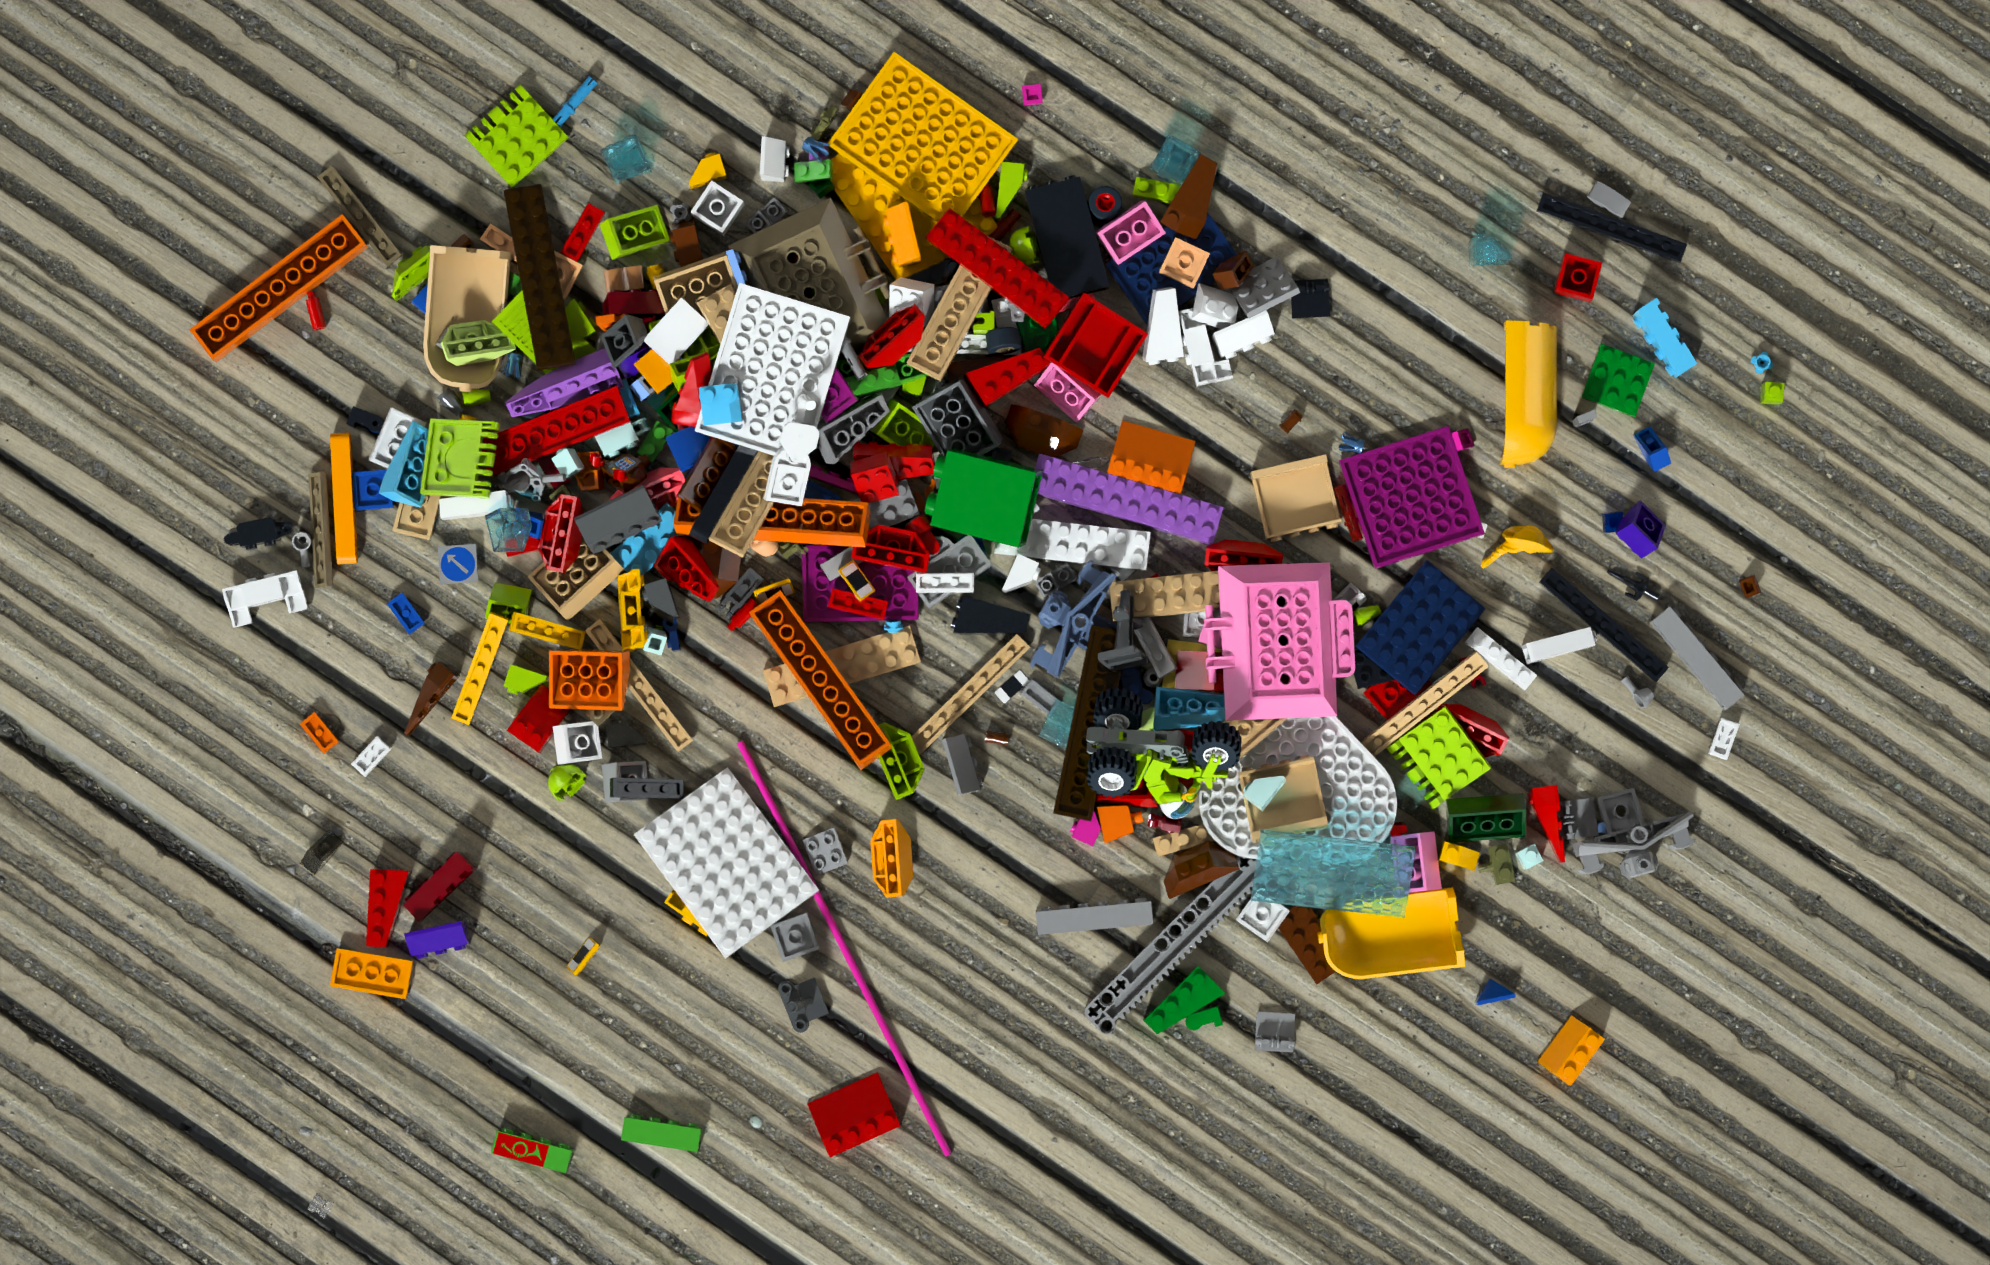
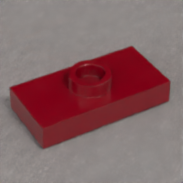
[537,453,572,491]

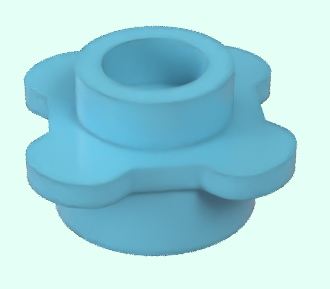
[1751,352,1773,374]
[884,620,903,633]

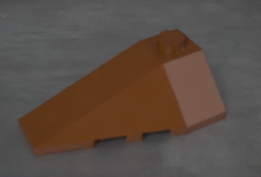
[404,662,459,736]

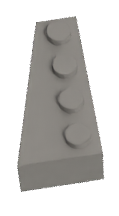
[817,394,890,464]

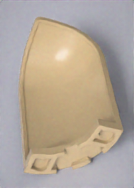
[423,245,511,392]

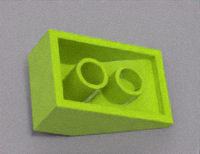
[599,205,670,260]
[870,398,934,447]

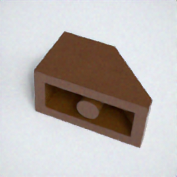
[1213,250,1254,290]

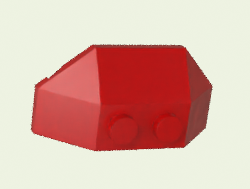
[859,304,925,368]
[538,494,584,573]
[851,525,930,573]
[1204,539,1283,571]
[1436,704,1510,757]

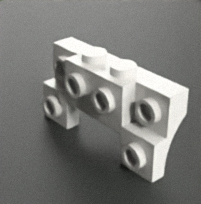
[1178,308,1233,387]
[222,570,309,628]

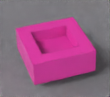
[1022,84,1043,106]
[1451,428,1474,451]

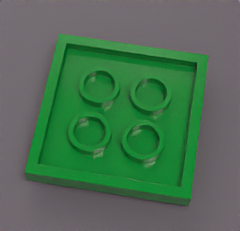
[1581,344,1655,418]

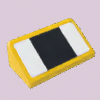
[838,560,875,602]
[753,578,795,605]
[567,937,600,975]

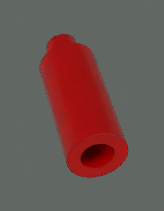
[979,183,996,218]
[306,291,326,331]
[726,598,758,632]

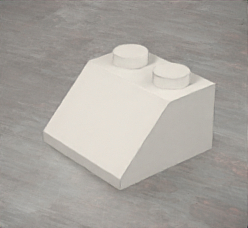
[760,136,790,182]
[1191,283,1238,329]
[1002,554,1041,593]

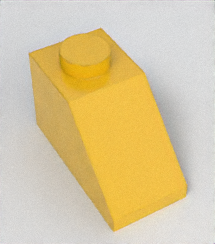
[689,152,727,189]
[1438,841,1480,871]

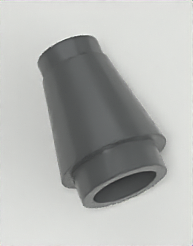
[437,387,465,416]

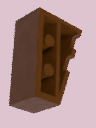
[669,219,703,267]

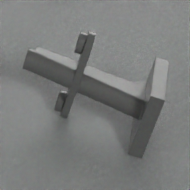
[1098,590,1148,672]
[778,978,829,1033]

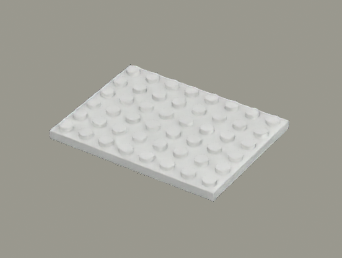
[695,283,851,461]
[634,767,819,959]

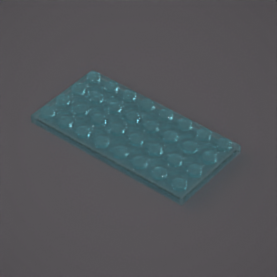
[1251,830,1415,918]

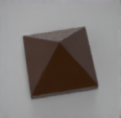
[1739,575,1761,598]

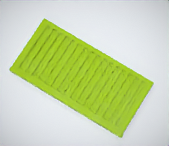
[492,291,596,374]

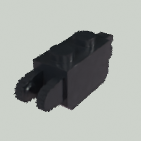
[223,517,293,550]

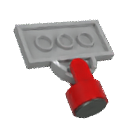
[904,513,992,609]

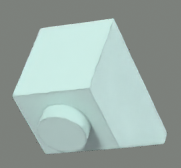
[1243,776,1286,812]

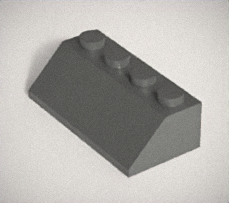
[574,485,662,554]

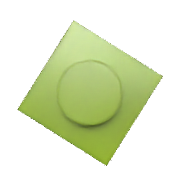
[1760,382,1784,405]

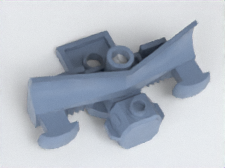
[1030,560,1117,678]

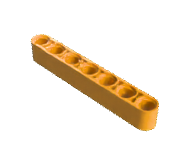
[330,432,358,565]

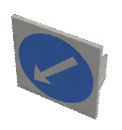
[438,544,478,585]

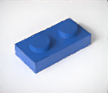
[387,593,425,635]

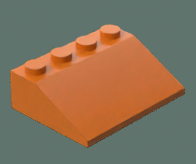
[1107,420,1196,495]
[549,649,630,711]

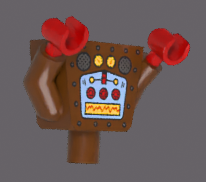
[589,453,650,494]

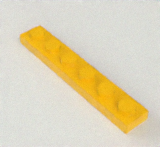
[451,612,509,725]

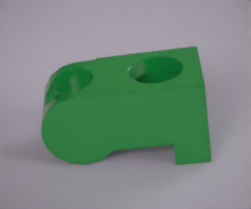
[1185,1006,1223,1031]

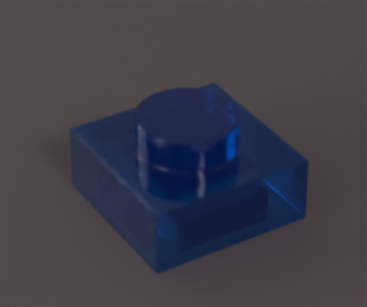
[1602,511,1623,533]

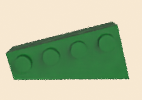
[1143,966,1226,1034]

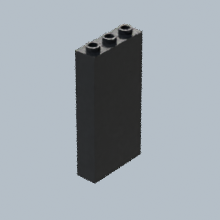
[1025,175,1109,299]

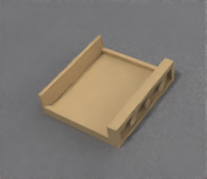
[1250,454,1342,542]
[1238,755,1329,843]

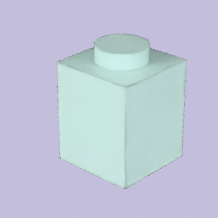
[551,448,585,478]
[643,626,667,655]
[1515,844,1543,870]

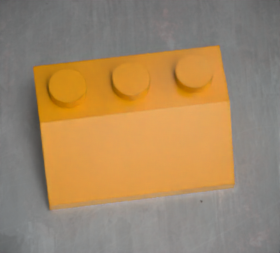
[883,201,921,268]
[1537,1015,1605,1086]

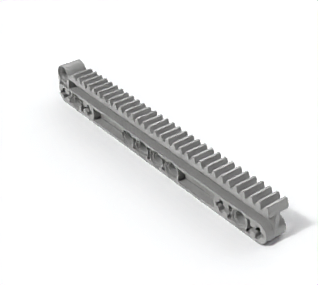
[1084,846,1295,1034]

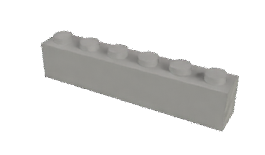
[1650,606,1744,710]
[1036,898,1153,935]

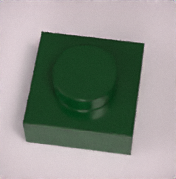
[808,180,835,199]

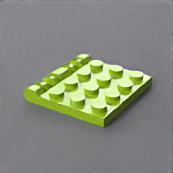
[464,84,569,188]
[420,419,500,499]
[1387,705,1491,809]

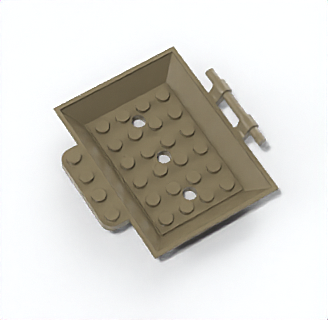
[728,198,890,360]

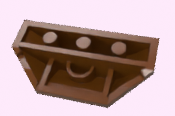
[1005,404,1083,458]
[702,541,741,599]
[1164,840,1239,899]

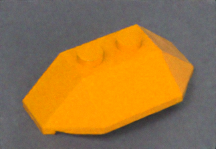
[870,819,913,898]

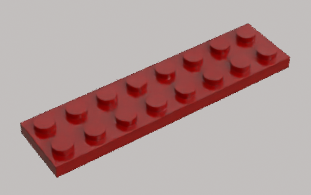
[926,208,1070,329]
[482,386,631,477]

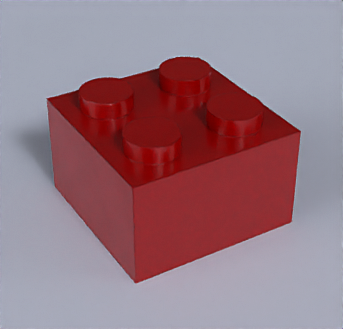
[1553,253,1602,303]
[850,452,899,503]

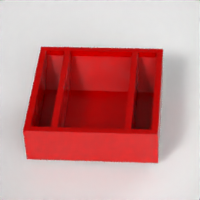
[1043,293,1148,398]

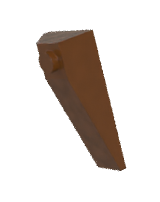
[1160,154,1218,239]

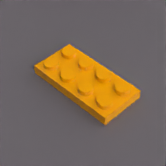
[330,948,413,999]

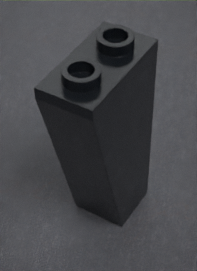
[951,596,1030,635]

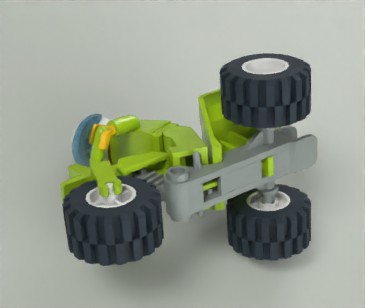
[1086,688,1242,819]

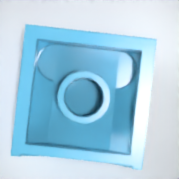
[699,383,742,426]

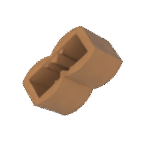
[604,265,646,293]

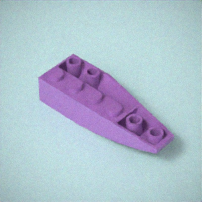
[505,348,624,417]

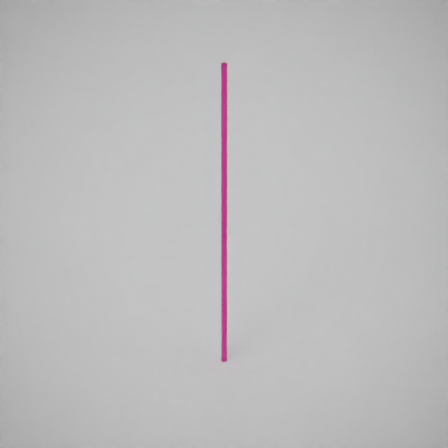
[737,741,952,1157]

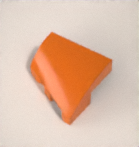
[574,451,605,491]

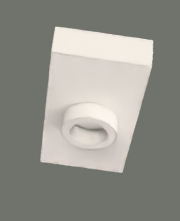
[1708,717,1740,760]
[351,736,392,777]

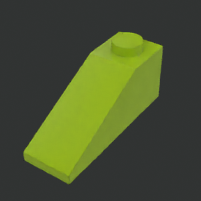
[996,162,1028,221]

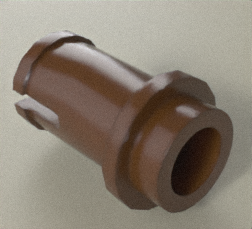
[1279,409,1303,434]
[985,730,1010,747]

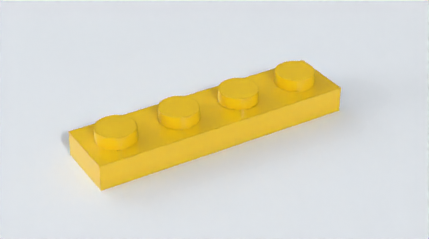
[509,612,586,650]

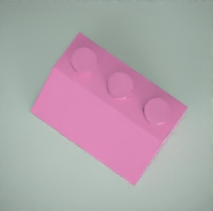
[1095,200,1166,265]
[1034,363,1101,423]
[1390,831,1442,894]

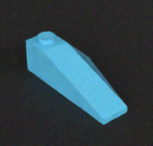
[379,421,429,507]

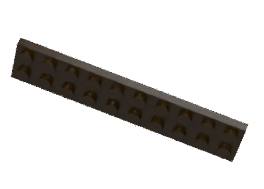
[504,184,575,371]
[1053,625,1122,821]

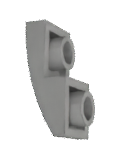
[1587,181,1631,218]
[745,197,788,233]
[820,546,863,581]
[1034,562,1078,598]

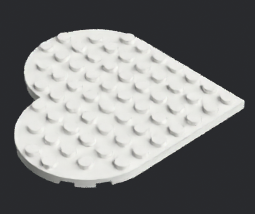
[1199,716,1397,862]

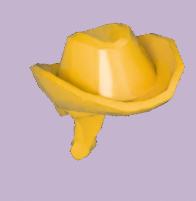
[1481,525,1554,569]

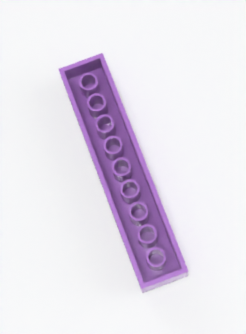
[1035,453,1224,545]

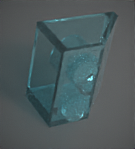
[1468,234,1512,266]
[485,508,532,552]

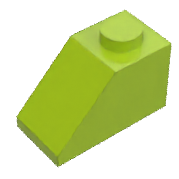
[503,664,549,695]

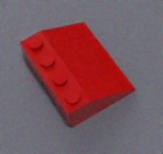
[807,1072,901,1158]

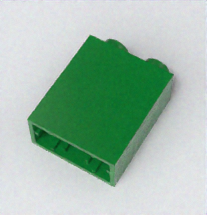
[925,449,1043,548]

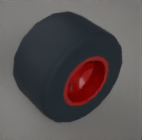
[1088,186,1122,222]

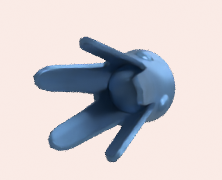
[802,137,830,162]
[502,349,523,379]
[1338,431,1368,454]

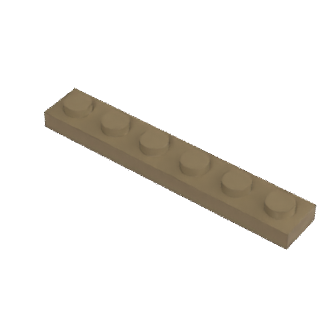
[317,166,403,267]
[308,472,333,588]

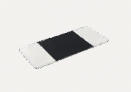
[995,670,1029,703]

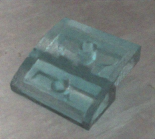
[1039,699,1074,749]

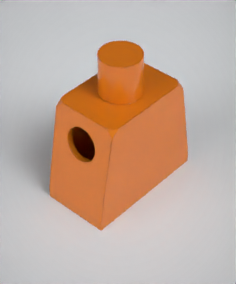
[1097,806,1143,843]

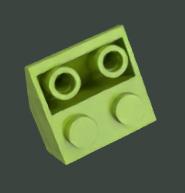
[485,582,533,624]

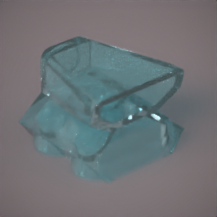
[600,134,652,184]
[1150,135,1202,186]

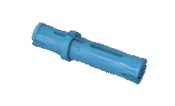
[552,76,598,127]

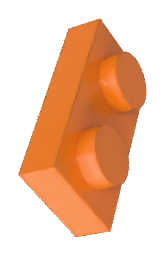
[300,712,339,754]

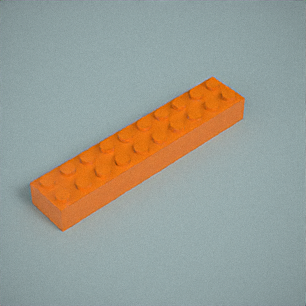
[189,214,369,363]
[673,496,871,547]
[749,590,892,770]

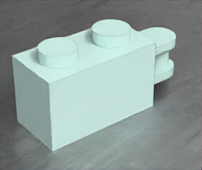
[595,417,651,459]

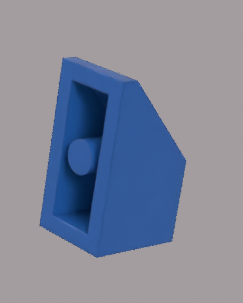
[1633,426,1671,472]

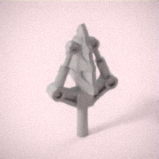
[491,458,566,502]

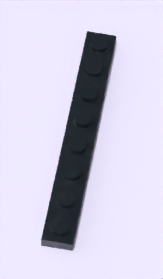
[1536,192,1687,263]
[1538,568,1669,682]

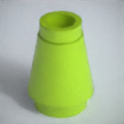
[462,389,491,407]
[1353,605,1381,626]

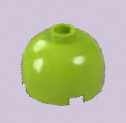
[1008,226,1040,265]
[548,763,587,801]

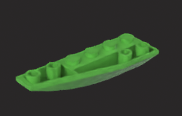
[836,354,928,399]

